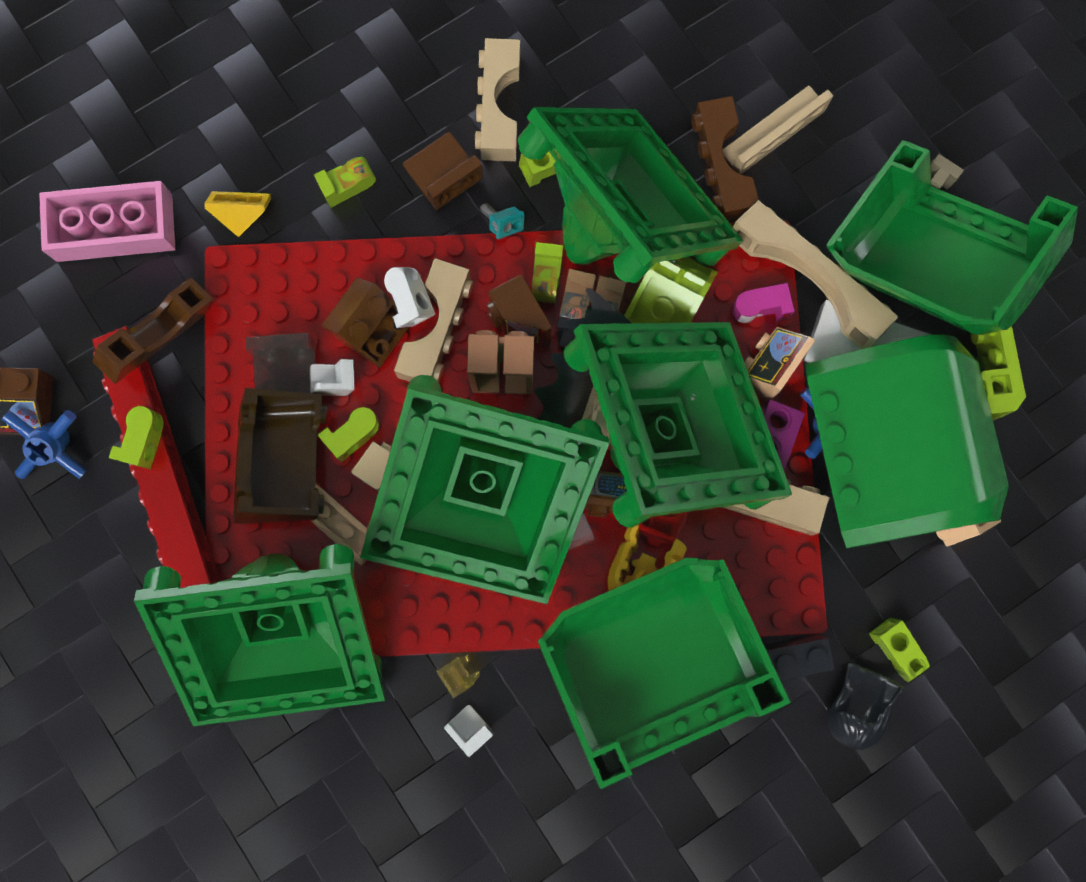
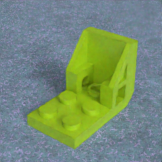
[624,257,718,323]
[971,326,1026,421]

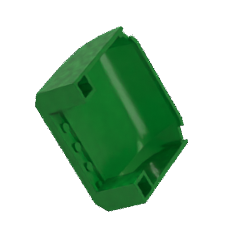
[826,140,1078,335]
[806,334,1009,548]
[538,558,791,789]

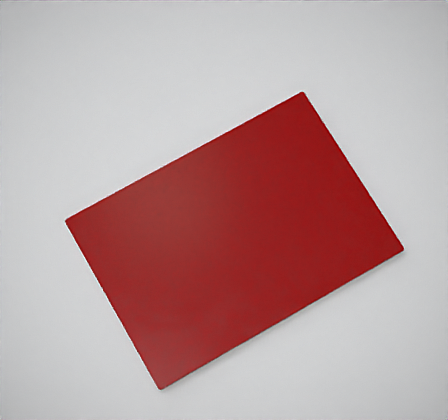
[205,220,827,657]

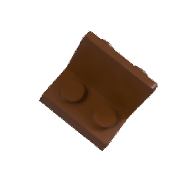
[403,132,483,210]

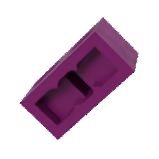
[760,399,805,470]

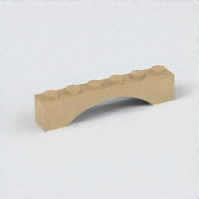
[733,200,898,349]

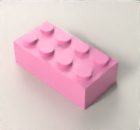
[39,181,175,262]

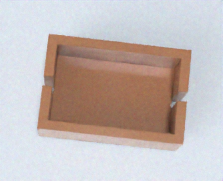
[467,330,534,394]

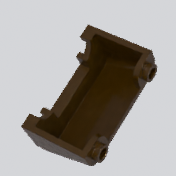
[233,388,327,524]

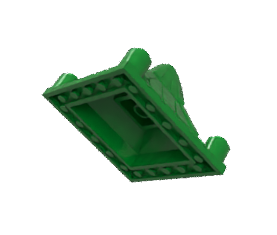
[517,107,744,283]
[564,322,793,528]
[360,375,610,604]
[134,544,385,726]

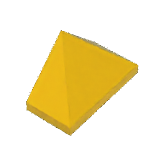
[204,191,271,237]

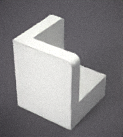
[310,359,354,396]
[444,705,494,757]

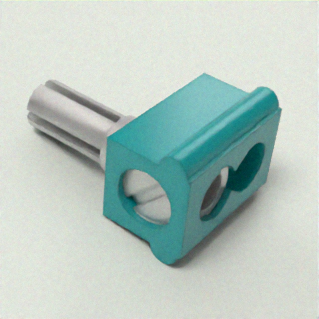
[480,203,525,239]

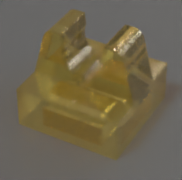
[437,656,480,698]

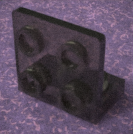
[245,333,316,393]

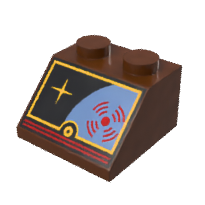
[486,275,552,346]
[0,368,54,435]

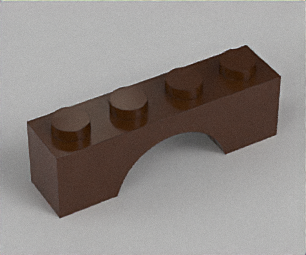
[691,96,759,221]
[92,278,213,384]

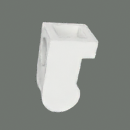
[384,267,435,328]

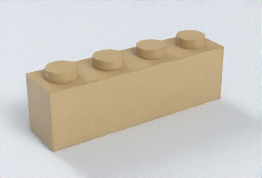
[722,479,829,536]

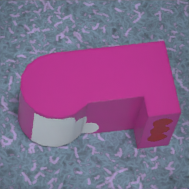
[732,283,795,323]

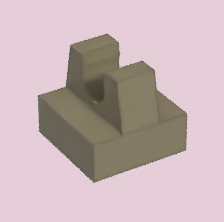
[930,154,964,190]

